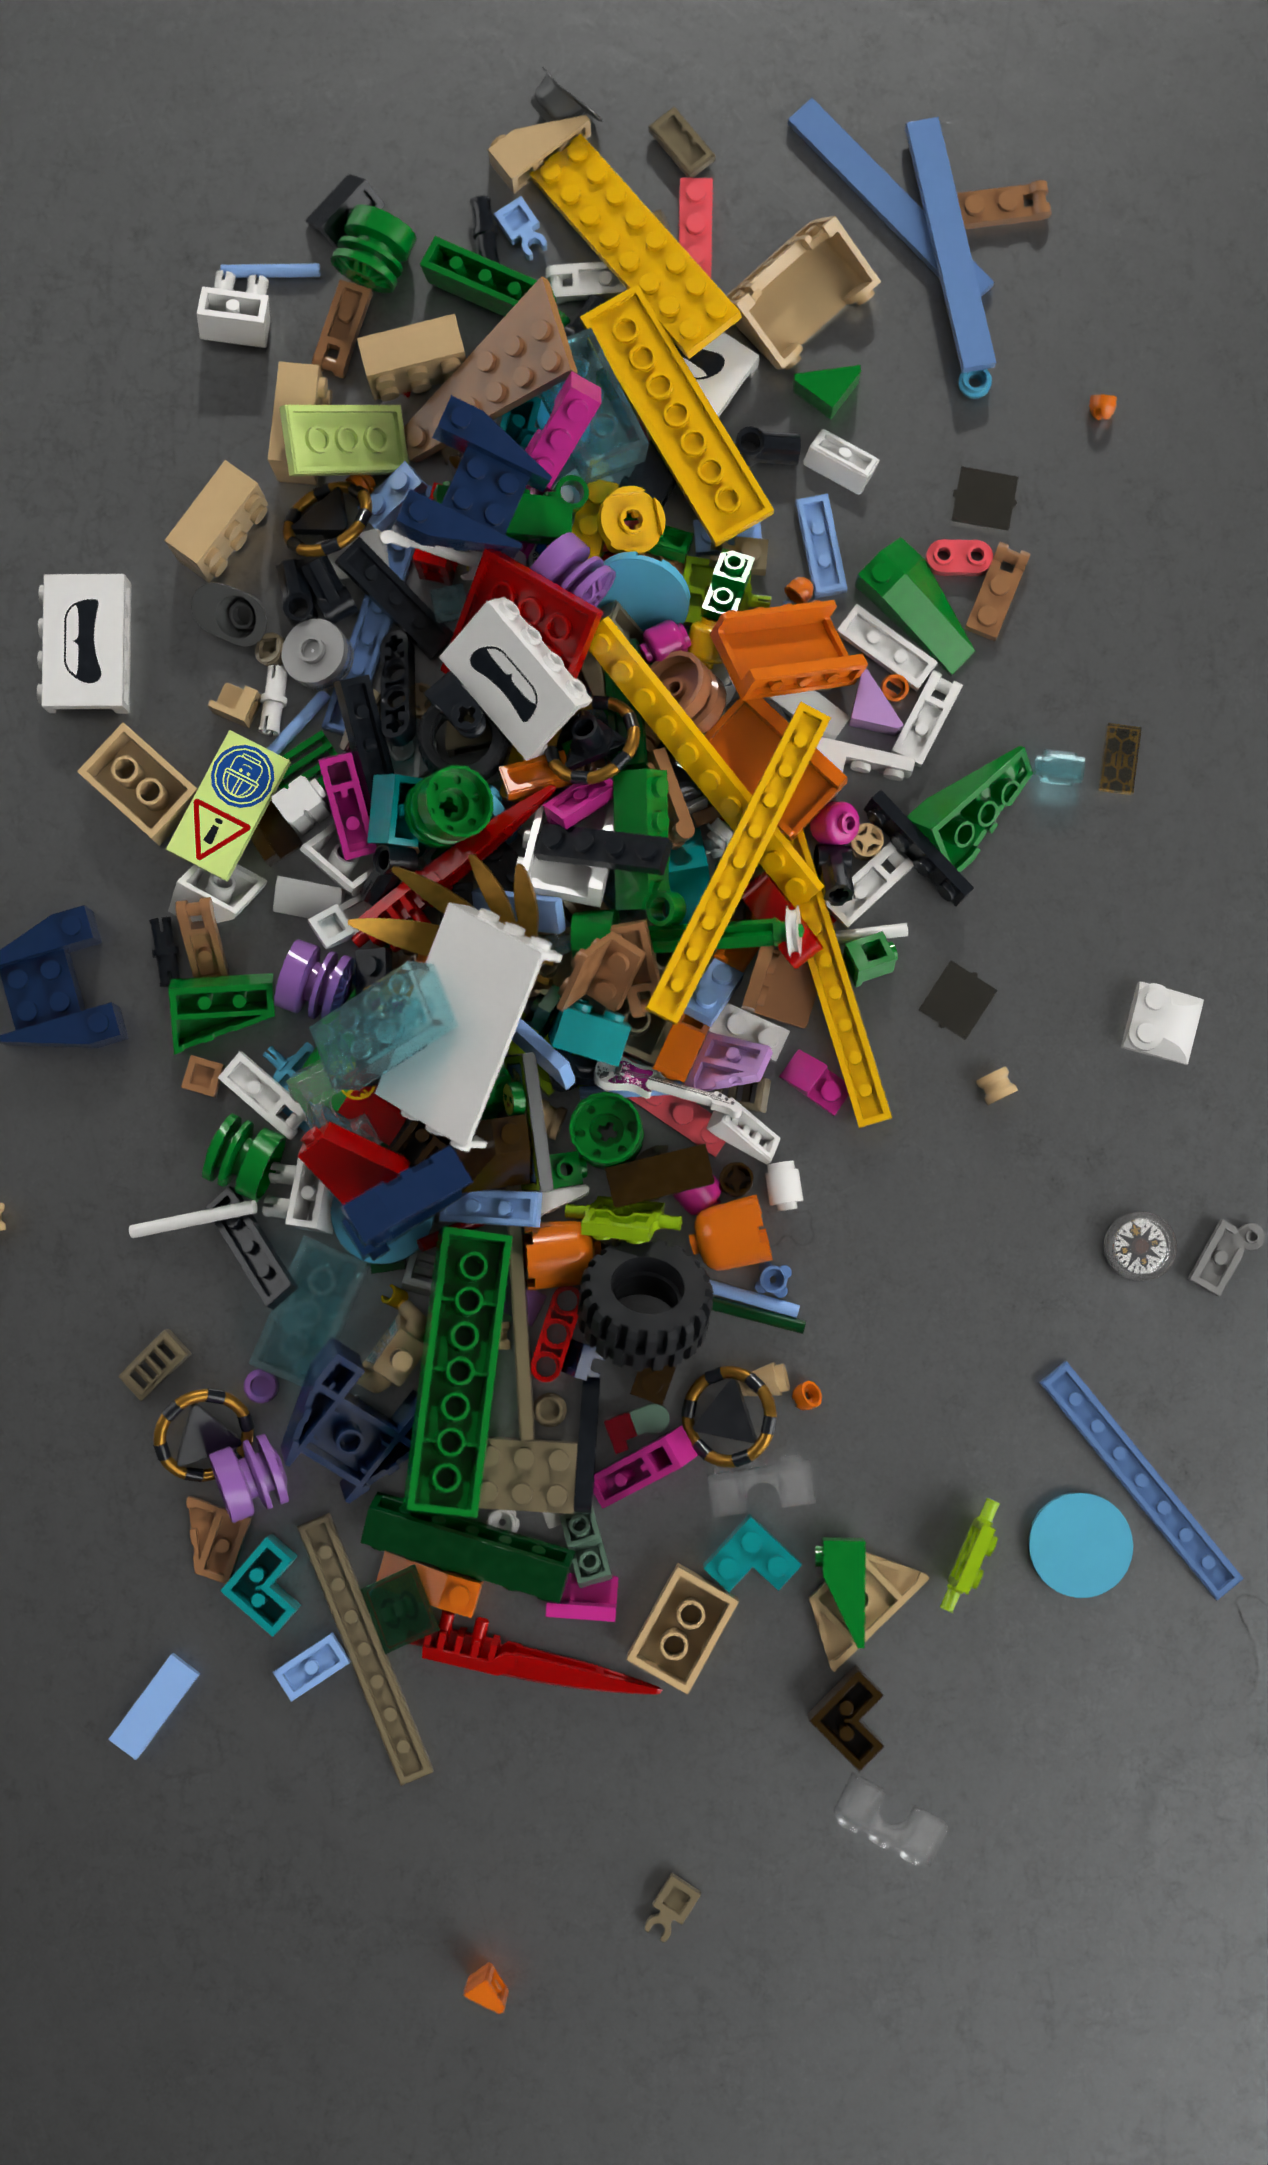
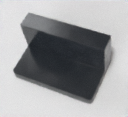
[305,174,385,249]

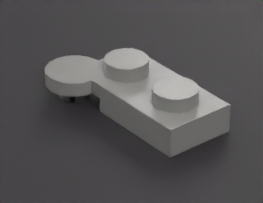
[1187,1220,1265,1296]

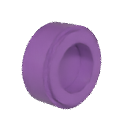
[244,1369,280,1403]

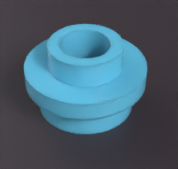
[958,369,992,399]

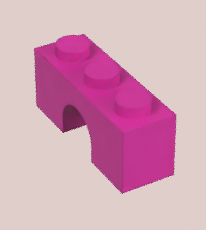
[525,371,601,488]

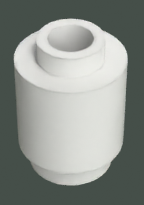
[765,1161,803,1212]

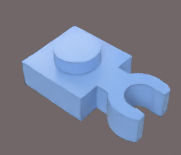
[494,196,547,261]

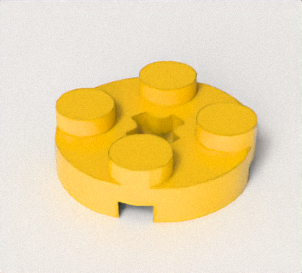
[597,486,666,555]

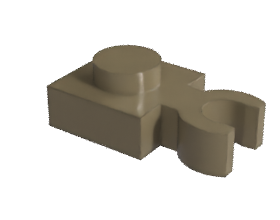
[709,536,769,576]
[645,1872,701,1943]

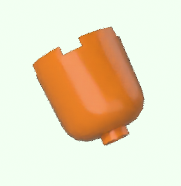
[689,1194,773,1271]
[523,1221,601,1290]

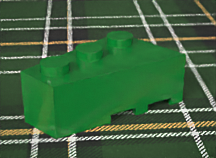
[168,973,276,1055]

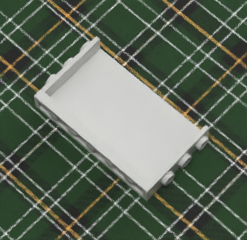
[375,903,562,1151]

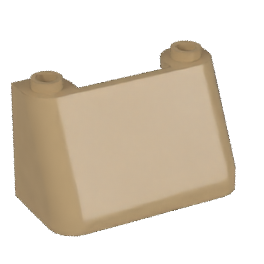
[726,216,881,370]

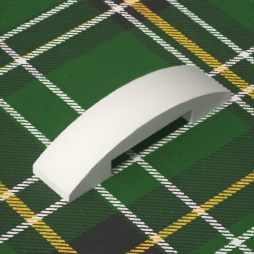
[307,856,427,950]

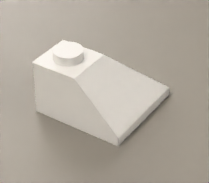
[168,864,268,923]

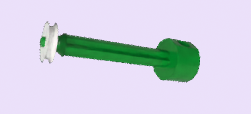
[571,905,804,958]

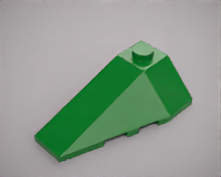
[855,537,975,676]
[907,746,1033,872]

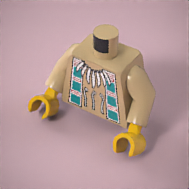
[356,1284,427,1393]

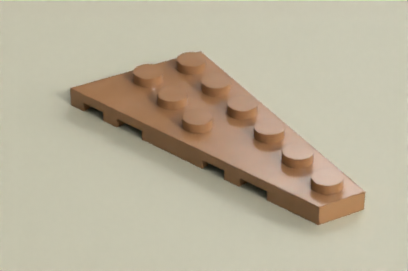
[404,276,578,463]

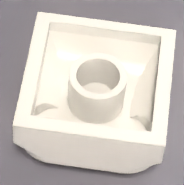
[1121,981,1204,1065]

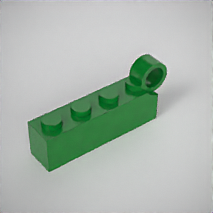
[420,236,571,328]
[433,475,589,545]
[613,769,686,926]

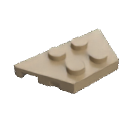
[808,1552,930,1672]

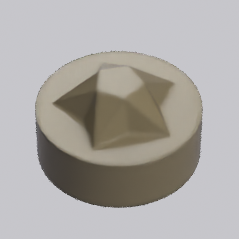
[255,632,285,668]

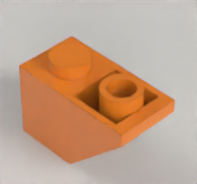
[653,1013,710,1083]

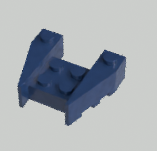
[391,395,552,558]
[0,905,129,1049]
[342,1145,473,1261]
[280,1337,417,1503]

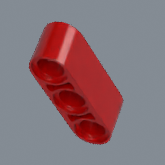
[741,871,823,969]
[530,1286,580,1382]

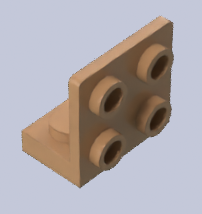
[556,931,647,1012]
[741,946,817,1029]

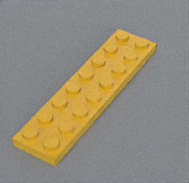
[529,133,742,359]
[580,284,774,547]

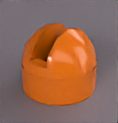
[1089,395,1117,420]
[784,577,814,604]
[880,674,909,702]
[792,1381,822,1411]

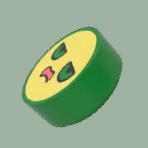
[503,1081,526,1117]

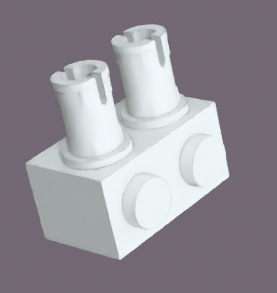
[197,270,271,348]
[262,1158,334,1234]

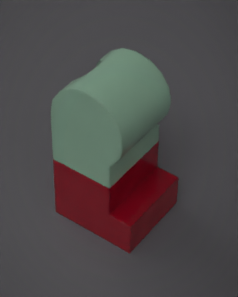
[604,1403,670,1454]

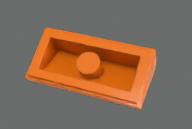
[463,1962,509,2014]

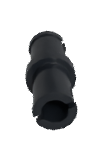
[470,196,500,264]
[149,917,180,987]

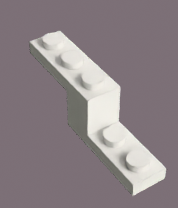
[816,737,915,801]

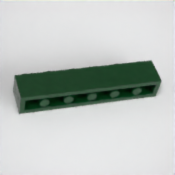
[360,1491,575,1603]

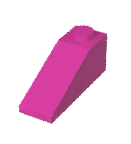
[318,751,377,861]
[593,1425,698,1509]

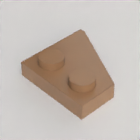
[186,1496,253,1584]

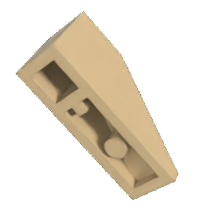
[488,115,591,193]

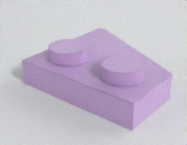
[684,1032,773,1091]

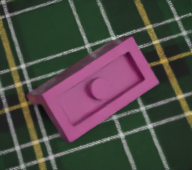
[543,769,614,830]
[545,1572,618,1622]

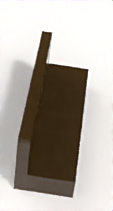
[251,800,303,867]
[605,1144,715,1208]

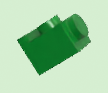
[843,931,898,988]
[549,1151,588,1189]

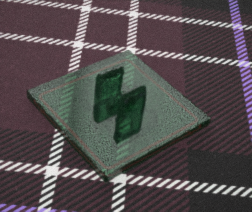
[361,1564,440,1654]

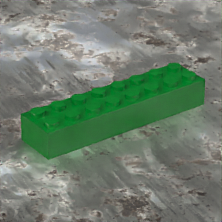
[402,1226,513,1518]

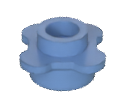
[754,1261,792,1298]

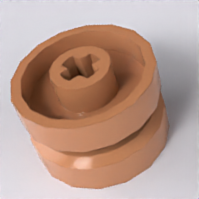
[650,650,727,734]

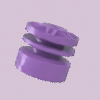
[530,532,616,607]
[274,939,354,1025]
[208,1433,289,1523]

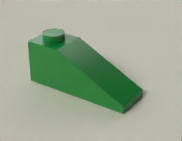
[815,1537,866,1648]

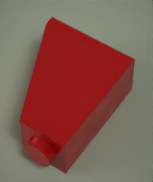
[297,1121,410,1205]

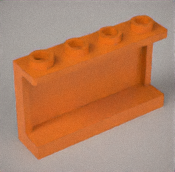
[709,600,868,701]
[704,694,848,842]

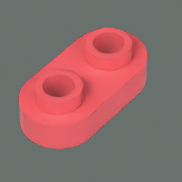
[925,539,993,576]

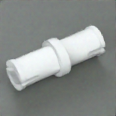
[258,665,288,736]

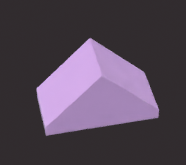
[849,669,903,736]

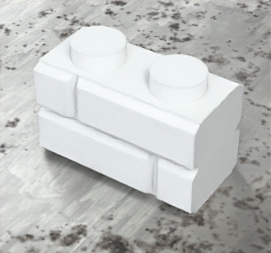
[272,775,331,835]

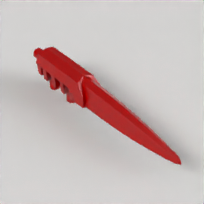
[351,785,557,952]
[406,1610,663,1695]

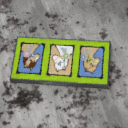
[504,1052,554,1192]

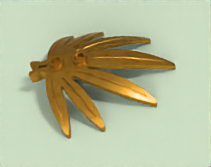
[348,855,558,996]

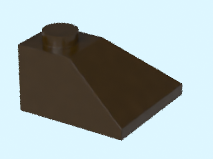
[455,1114,531,1193]

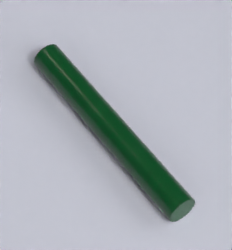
[711,1297,806,1334]

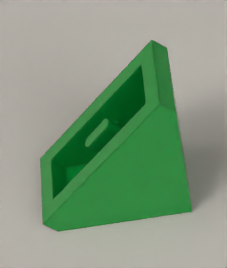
[792,365,861,419]

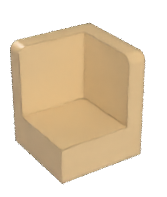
[208,683,261,729]

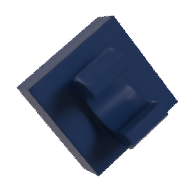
[561,1339,605,1381]

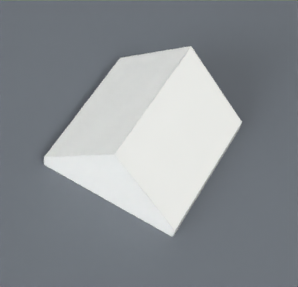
[300,822,374,898]

